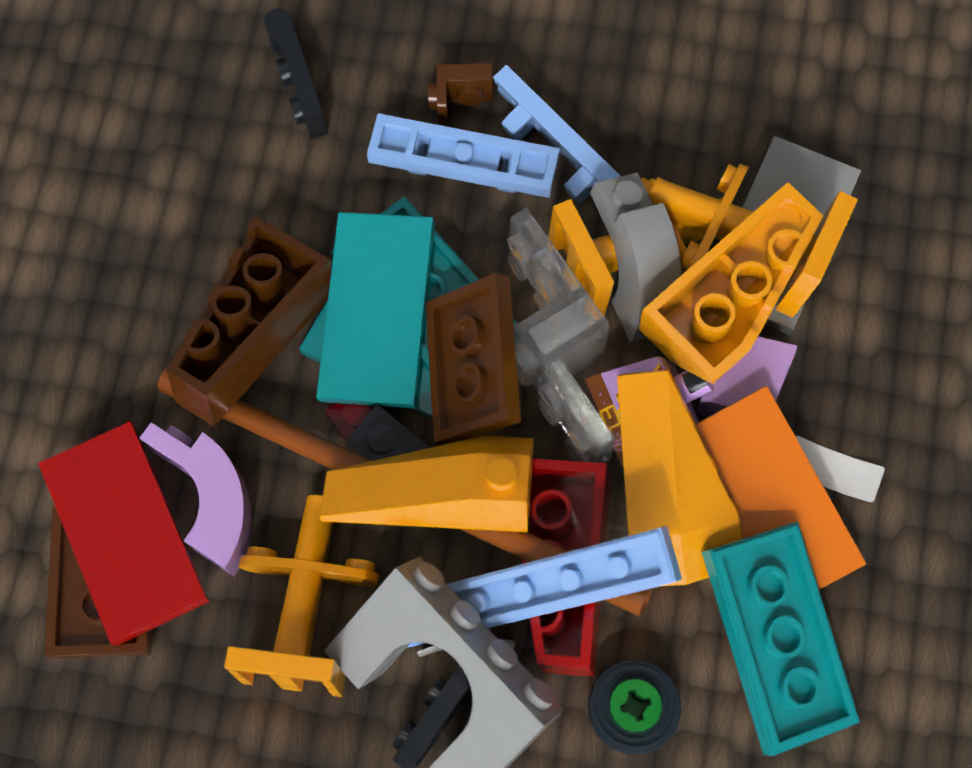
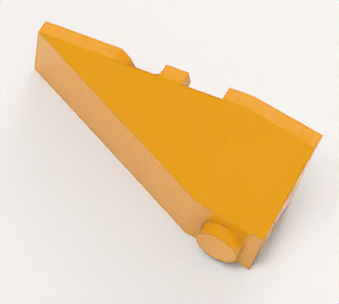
[617,369,743,586]
[319,435,534,533]

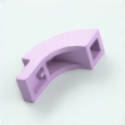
[139,422,252,577]

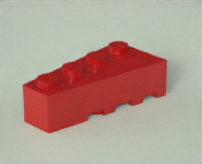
[521,459,611,677]

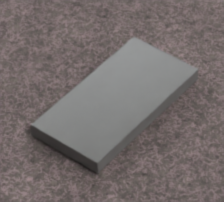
[742,136,861,335]

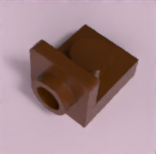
[428,63,493,125]

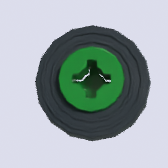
[588,660,681,755]

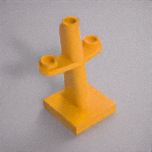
[649,164,858,318]
[547,177,723,325]
[224,495,379,697]

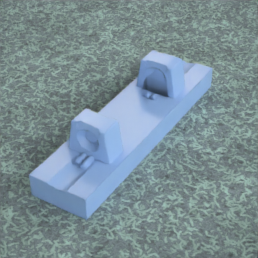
[493,65,621,205]
[367,113,560,198]

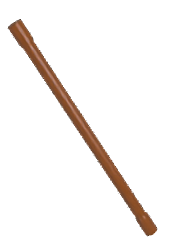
[158,366,653,617]

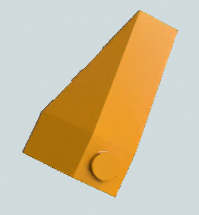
[639,182,823,384]

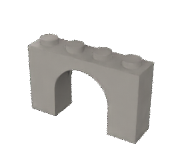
[324,556,564,768]

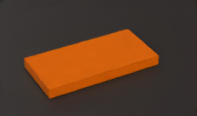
[695,386,866,590]

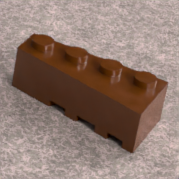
[166,215,332,426]

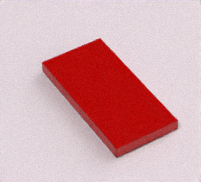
[38,421,210,646]

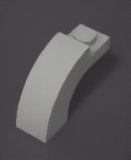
[590,172,682,343]

